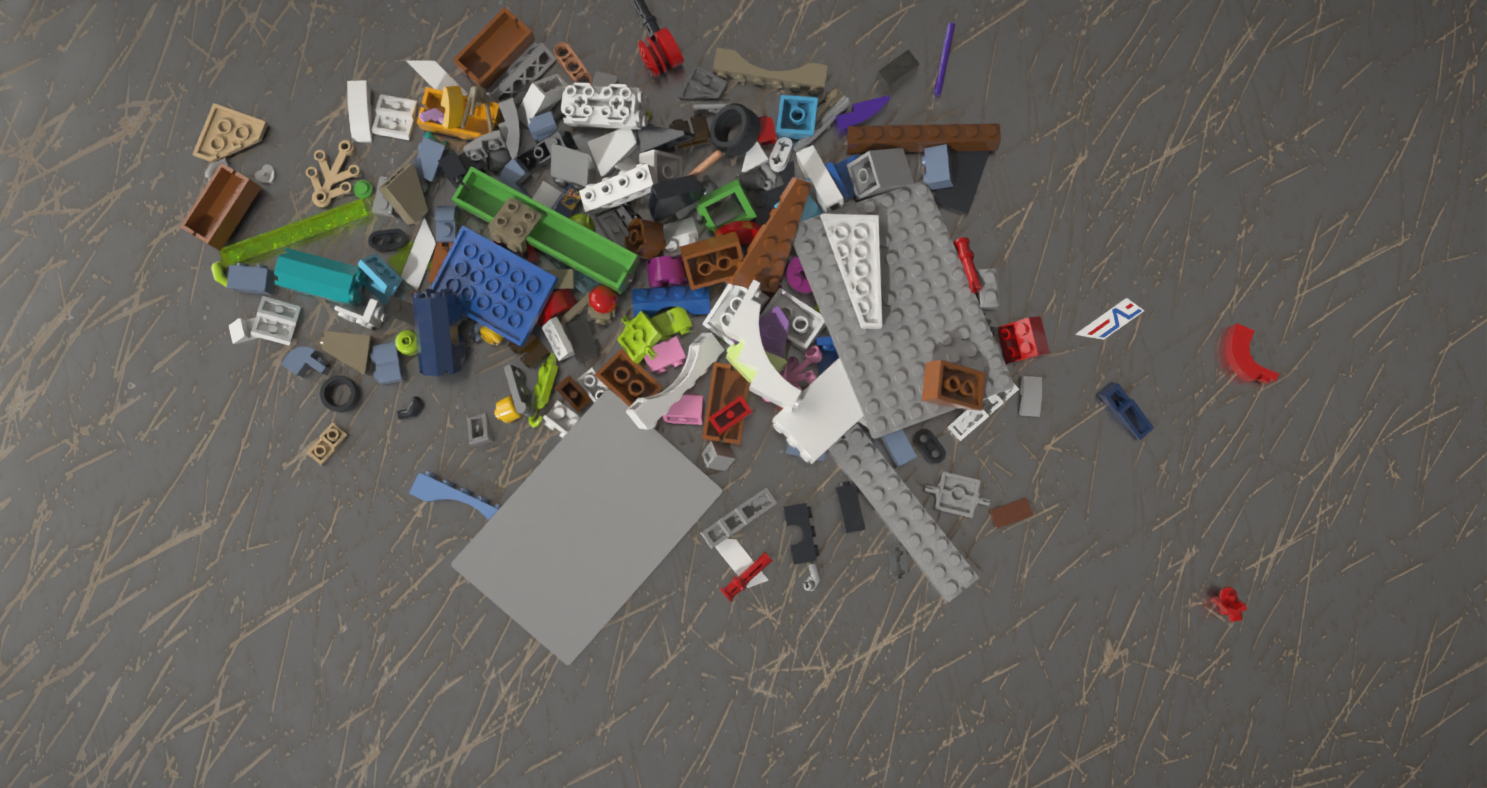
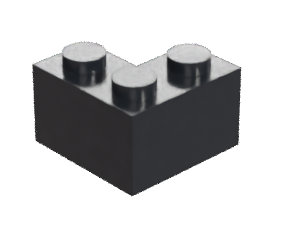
[438,151,488,188]

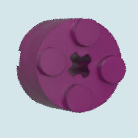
[646,256,687,288]
[786,256,813,296]

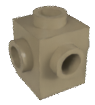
[588,305,616,325]

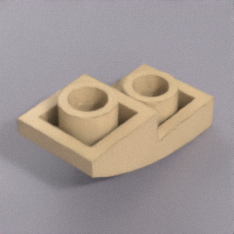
[307,422,347,466]

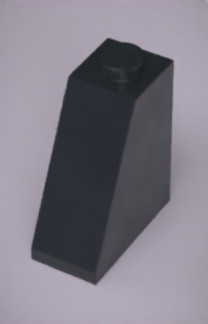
[648,174,703,222]
[835,481,866,533]

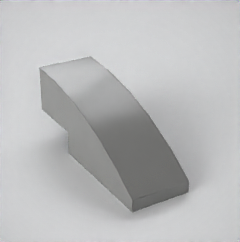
[498,97,521,159]

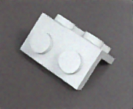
[334,298,388,330]

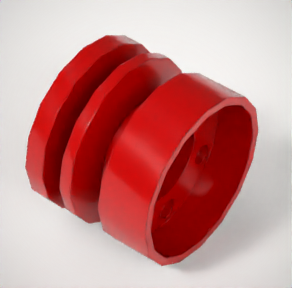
[637,27,684,78]

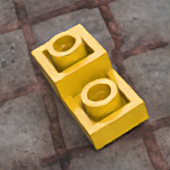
[441,86,463,129]

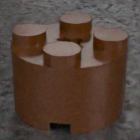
[624,218,666,260]

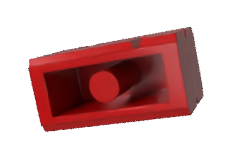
[709,396,752,435]

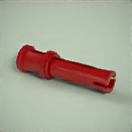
[953,237,983,293]
[720,552,773,602]

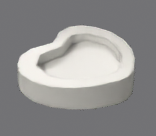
[255,164,275,184]

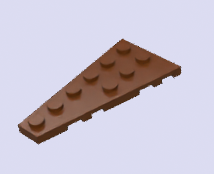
[727,177,812,293]

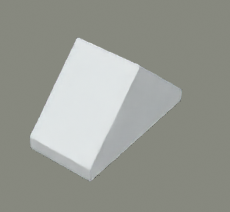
[741,141,768,174]

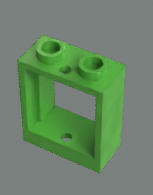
[696,178,757,235]

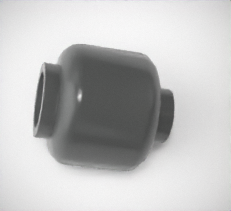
[486,147,512,174]

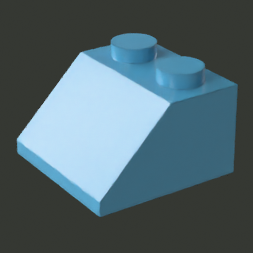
[776,95,819,139]

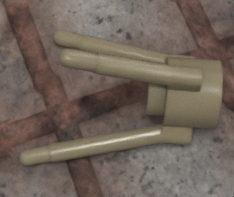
[461,86,493,132]
[817,88,844,129]

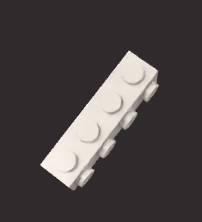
[579,163,659,216]

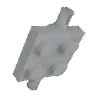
[924,472,991,518]

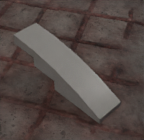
[700,487,777,549]

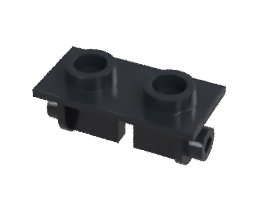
[611,201,642,232]

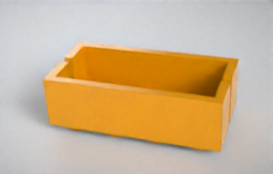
[417,87,503,141]

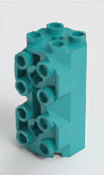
[274,248,368,306]

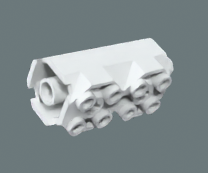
[561,83,650,129]

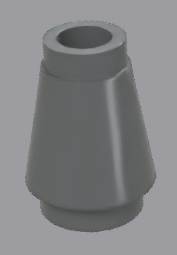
[735,173,765,192]

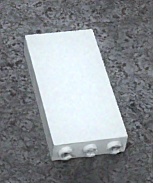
[772,358,863,464]

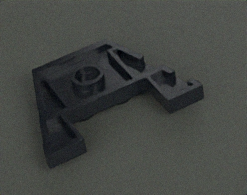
[730,161,795,225]

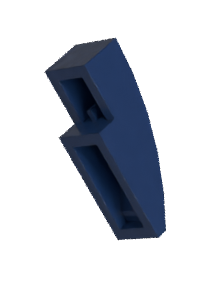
[1098,382,1154,440]

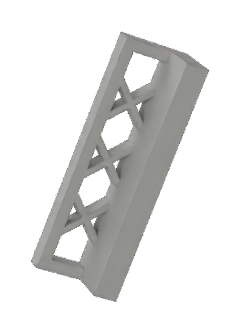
[486,40,556,103]

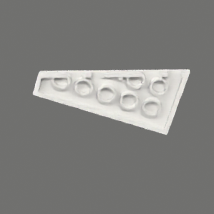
[820,214,882,329]

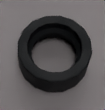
[320,375,360,413]

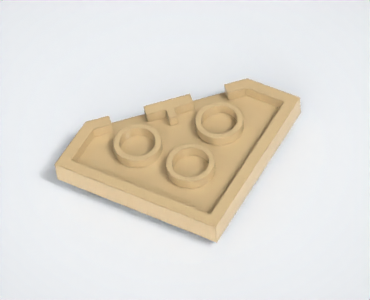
[192,103,268,163]

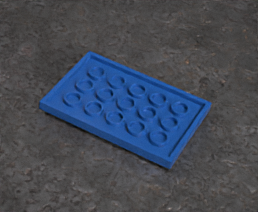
[430,225,559,347]

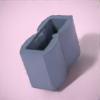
[527,111,559,143]
[371,342,405,385]

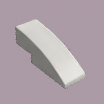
[347,80,372,143]

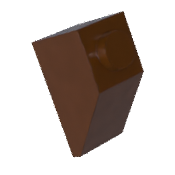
[555,375,592,413]

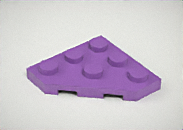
[731,305,790,375]

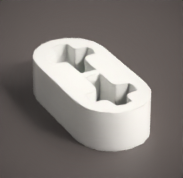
[769,137,793,172]

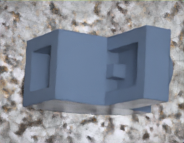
[499,159,533,199]
[435,206,460,243]
[281,347,331,377]

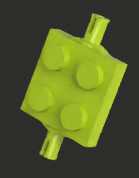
[617,311,663,364]

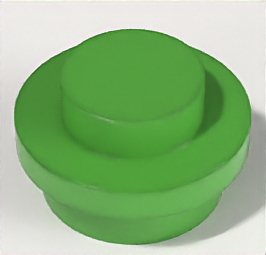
[353,180,373,199]

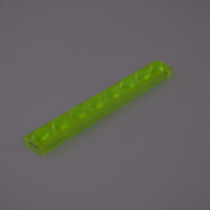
[218,198,370,269]

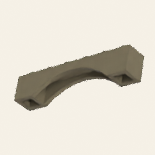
[713,47,828,94]

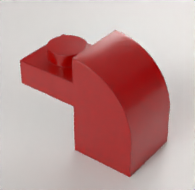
[537,289,578,326]

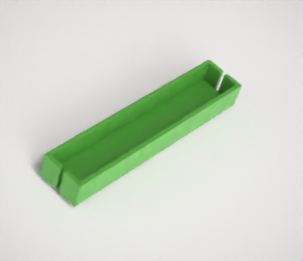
[452,167,640,294]

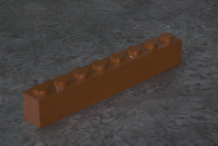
[847,123,1001,153]

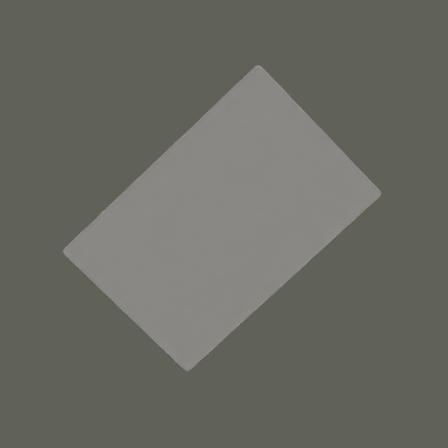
[793,181,1014,439]
[451,389,722,665]

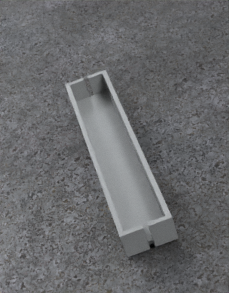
[827,424,979,602]

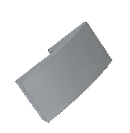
[463,130,506,161]
[1019,375,1042,417]

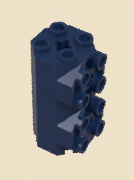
[412,289,466,376]

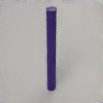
[934,23,955,96]

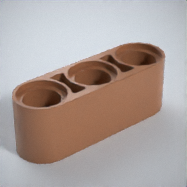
[554,42,593,85]

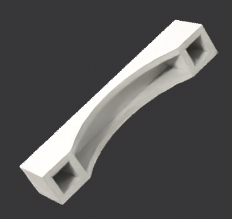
[625,333,724,430]

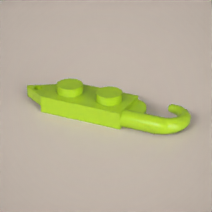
[528,353,558,428]

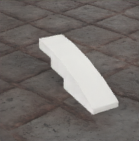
[948,382,1019,441]

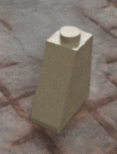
[378,163,428,224]
[320,331,375,376]

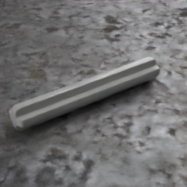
[793,95,851,153]

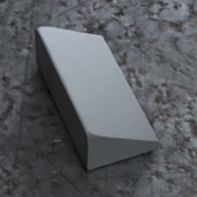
[693,99,731,114]

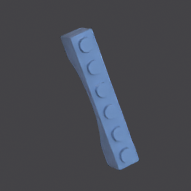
[409,471,502,521]

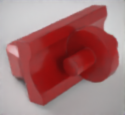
[1213,586,1247,622]

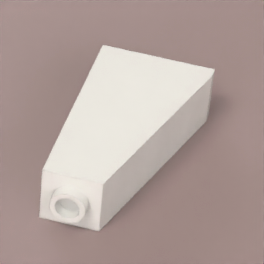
[796,145,844,214]

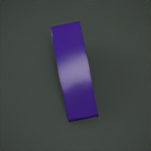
[835,95,890,135]

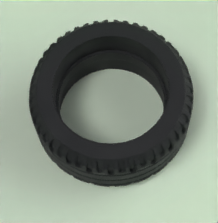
[710,103,760,156]

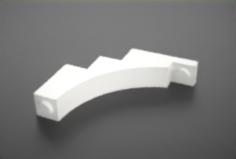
[726,280,803,412]

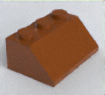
[594,348,664,407]

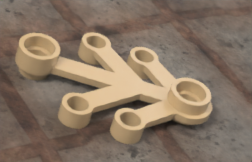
[306,140,361,207]

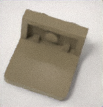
[488,198,541,254]

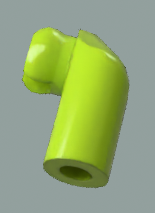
[211,261,228,287]

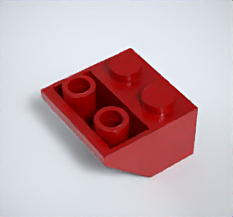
[997,316,1050,364]

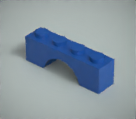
[632,286,710,318]

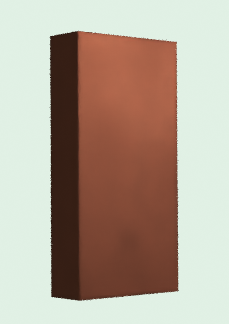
[989,497,1033,529]

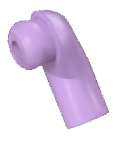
[419,108,445,125]

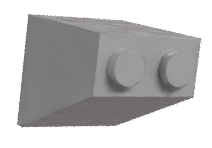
[846,148,914,201]

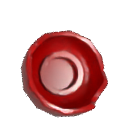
[588,285,618,314]

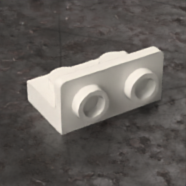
[542,317,575,361]
[543,401,581,438]

